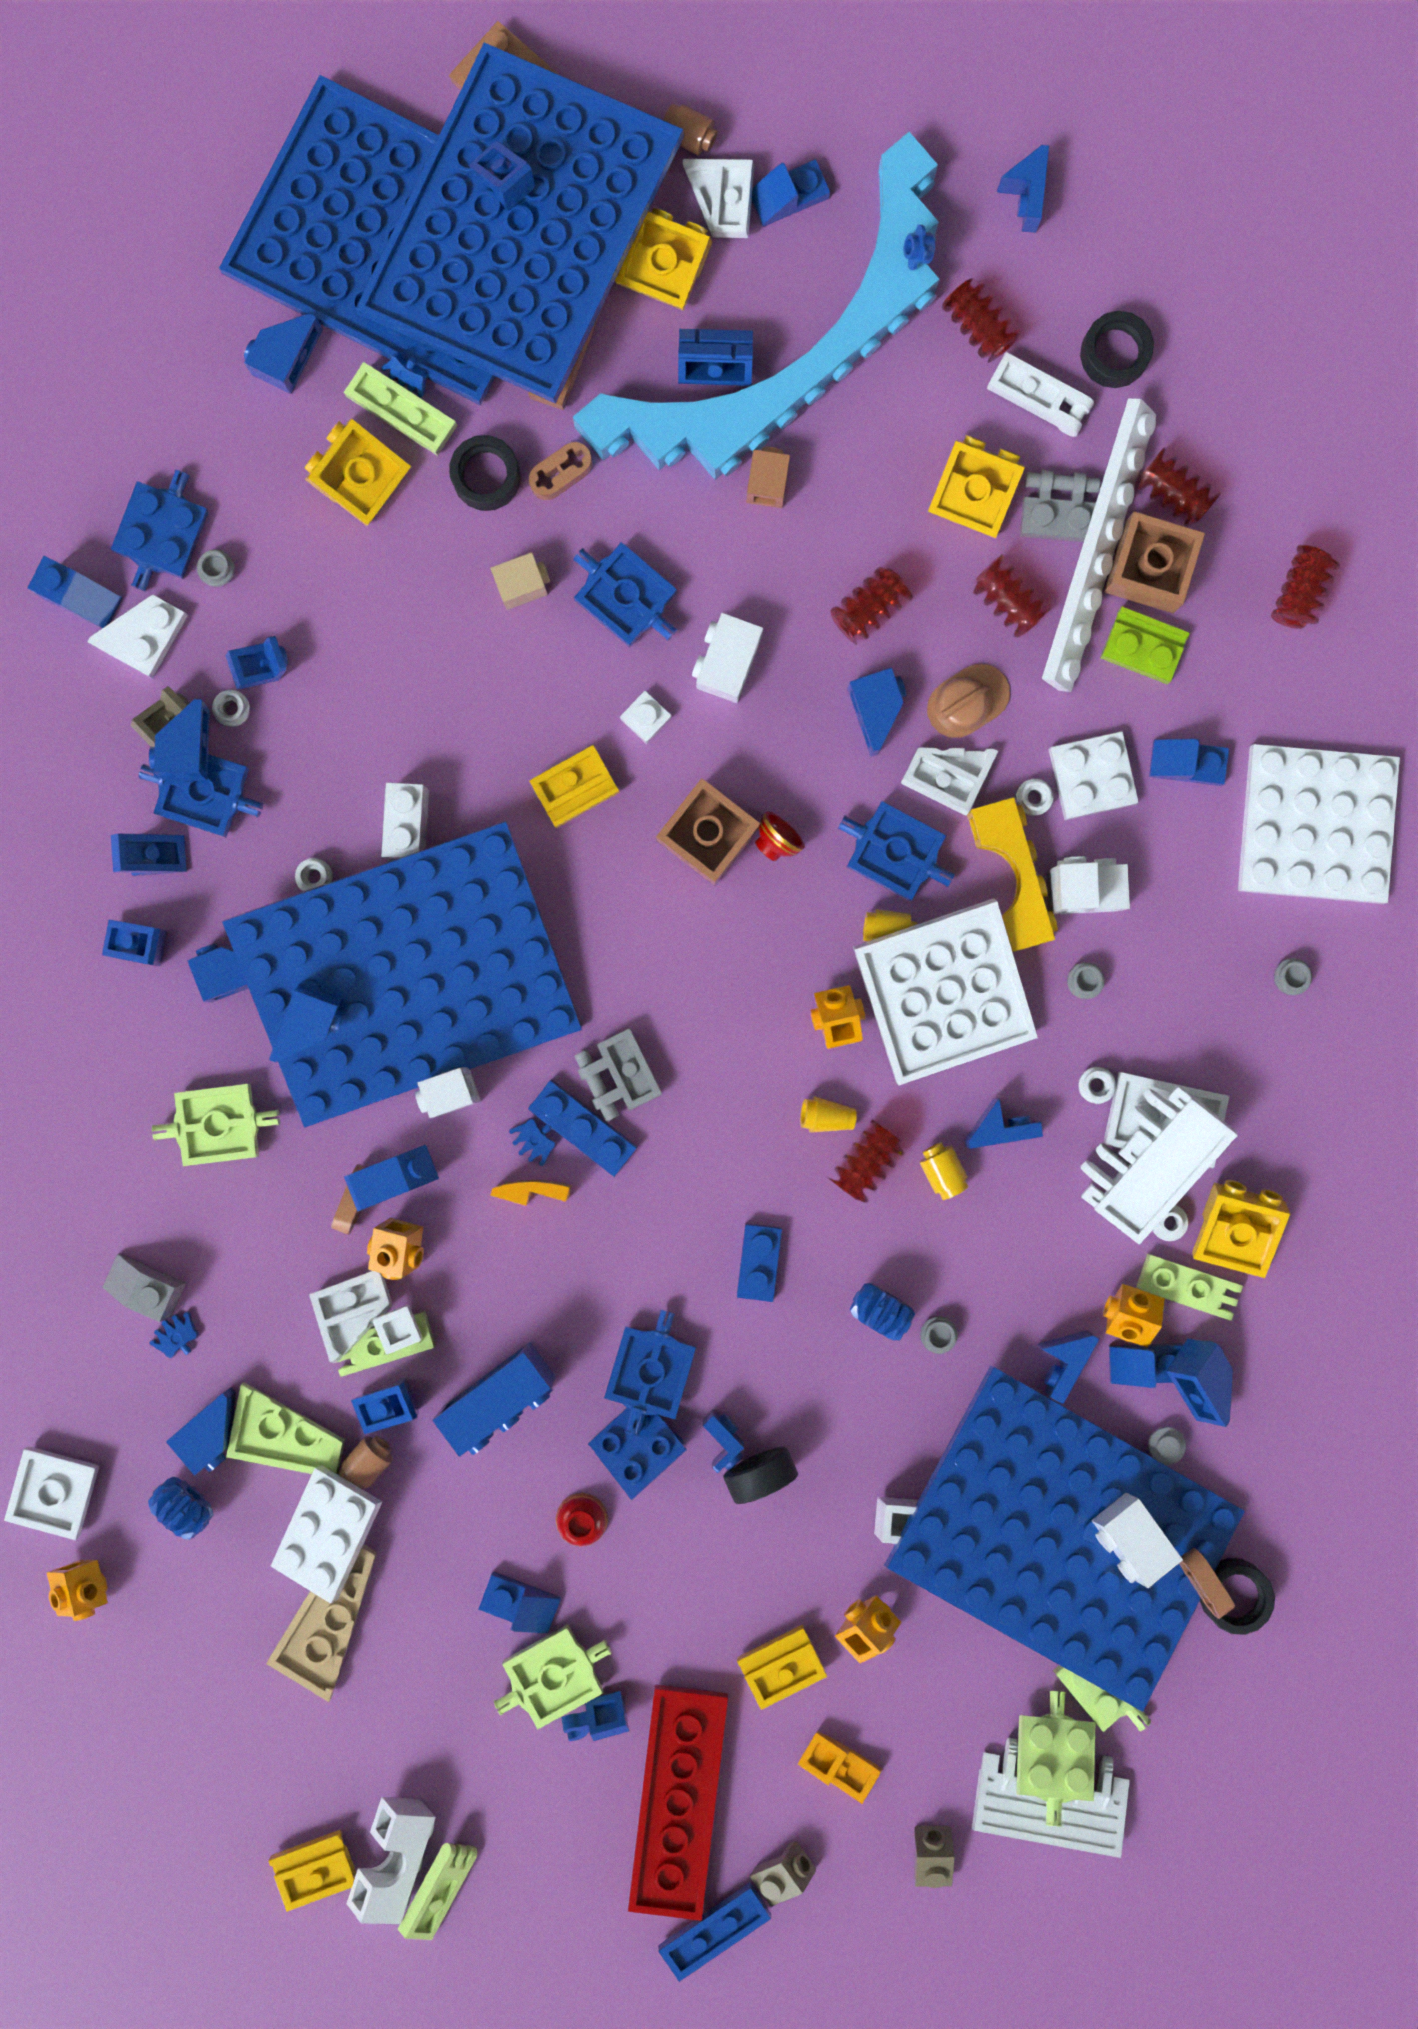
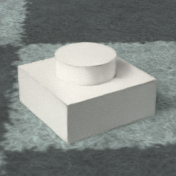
[620,691,672,744]
[372,1304,423,1355]

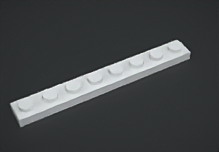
[1042,398,1156,692]

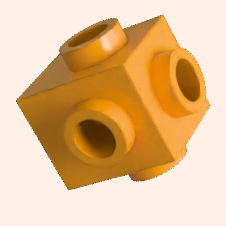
[810,985,866,1049]
[367,1217,424,1280]
[1103,1284,1165,1348]
[46,1560,108,1621]
[835,1595,902,1663]

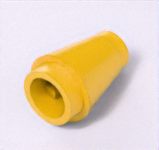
[800,1096,857,1133]

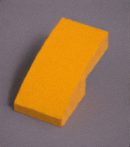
[490,1180,572,1206]
[797,1731,883,1804]

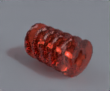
[942,278,1021,363]
[1138,447,1221,527]
[1271,545,1341,629]
[973,554,1053,638]
[830,567,913,645]
[828,1119,905,1203]

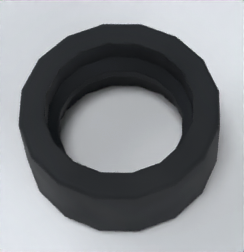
[1080,311,1154,388]
[449,435,521,511]
[723,1447,798,1504]
[1200,1558,1275,1635]

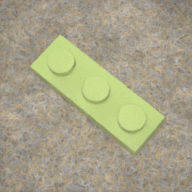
[344,362,458,456]

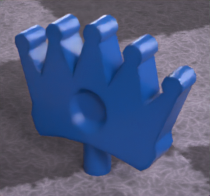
[381,352,427,398]
[509,1119,556,1166]
[149,1312,199,1358]

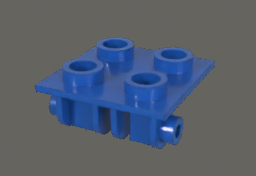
[588,1408,687,1500]

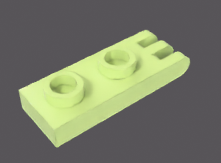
[1136,1253,1243,1321]
[336,1311,436,1377]
[398,1843,478,1940]

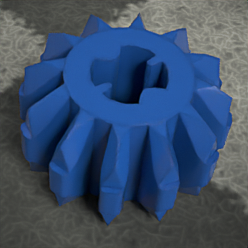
[850,1283,915,1341]
[148,1477,214,1540]

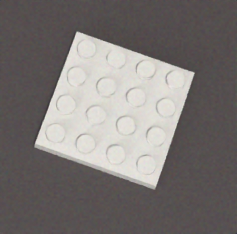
[1238,744,1400,904]
[853,898,1038,1086]

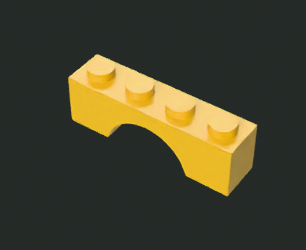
[967,797,1058,952]

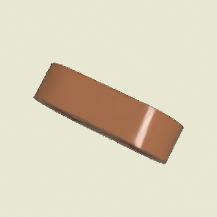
[529,442,592,500]
[331,1164,367,1235]
[1179,1548,1235,1619]

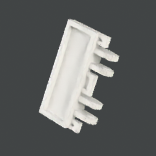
[1081,1085,1238,1245]
[972,1737,1130,1858]

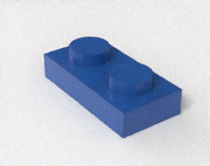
[737,1223,782,1302]

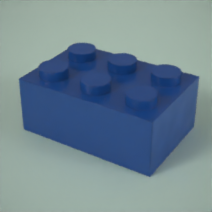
[432,1342,556,1457]

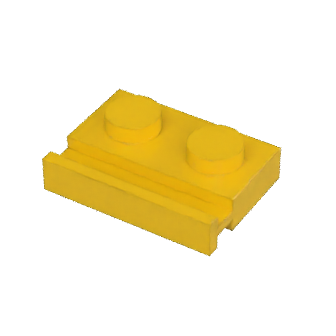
[529,745,620,828]
[737,1624,827,1710]
[268,1829,356,1912]

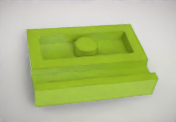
[1100,606,1190,685]

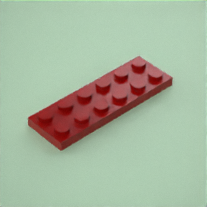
[628,1684,728,1921]

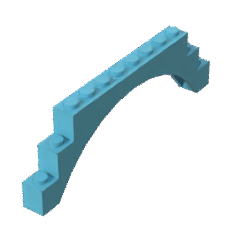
[573,132,940,480]

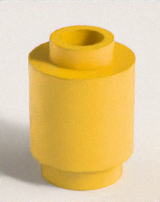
[863,909,918,941]
[919,1142,969,1200]

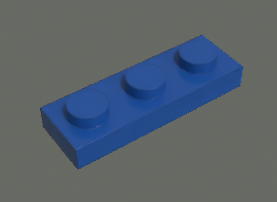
[528,1079,638,1177]
[658,1882,771,1982]

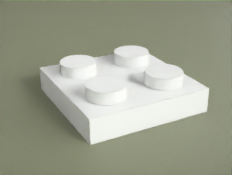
[1048,732,1139,820]
[4,1446,100,1540]

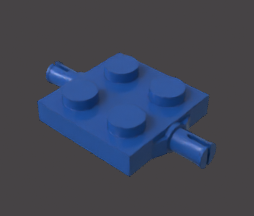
[111,470,209,592]
[573,542,678,648]
[139,754,263,838]
[838,801,955,901]
[604,1310,696,1437]

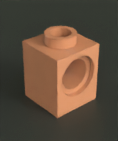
[746,447,790,508]

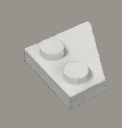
[683,159,755,238]
[87,595,188,679]
[901,748,998,815]
[309,1271,393,1363]

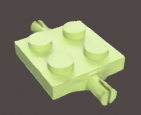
[152,1084,280,1166]
[494,1624,612,1729]
[1053,1665,1151,1732]
[1016,1691,1096,1827]

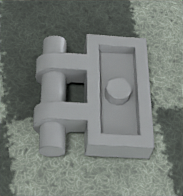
[1020,470,1100,542]
[574,1028,662,1122]

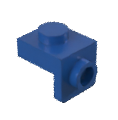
[225,636,288,690]
[703,1409,744,1473]

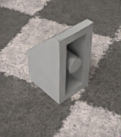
[102,1253,186,1322]

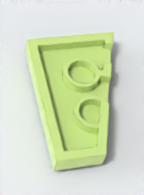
[226,1382,345,1475]

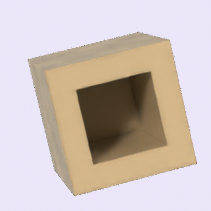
[491,552,551,610]

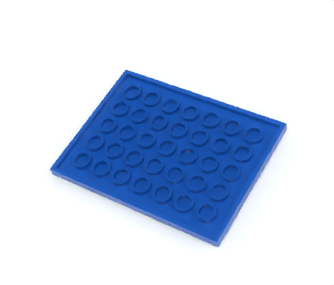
[356,42,684,404]
[219,75,495,406]
[222,821,582,1128]
[884,1366,1245,1712]

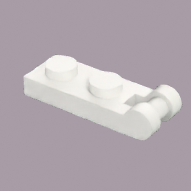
[987,352,1094,437]

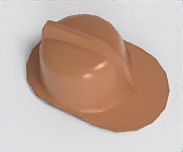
[927,664,1010,738]

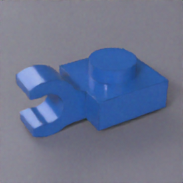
[561,1691,629,1741]

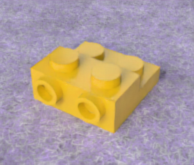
[615,208,712,311]
[304,418,411,526]
[928,435,1025,538]
[1192,1180,1290,1278]

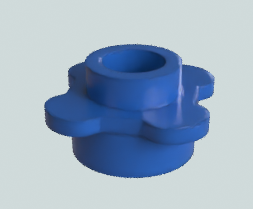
[903,224,935,270]

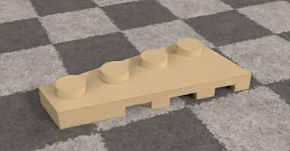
[266,1544,377,1702]

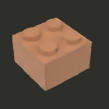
[1104,511,1205,614]
[656,778,761,886]

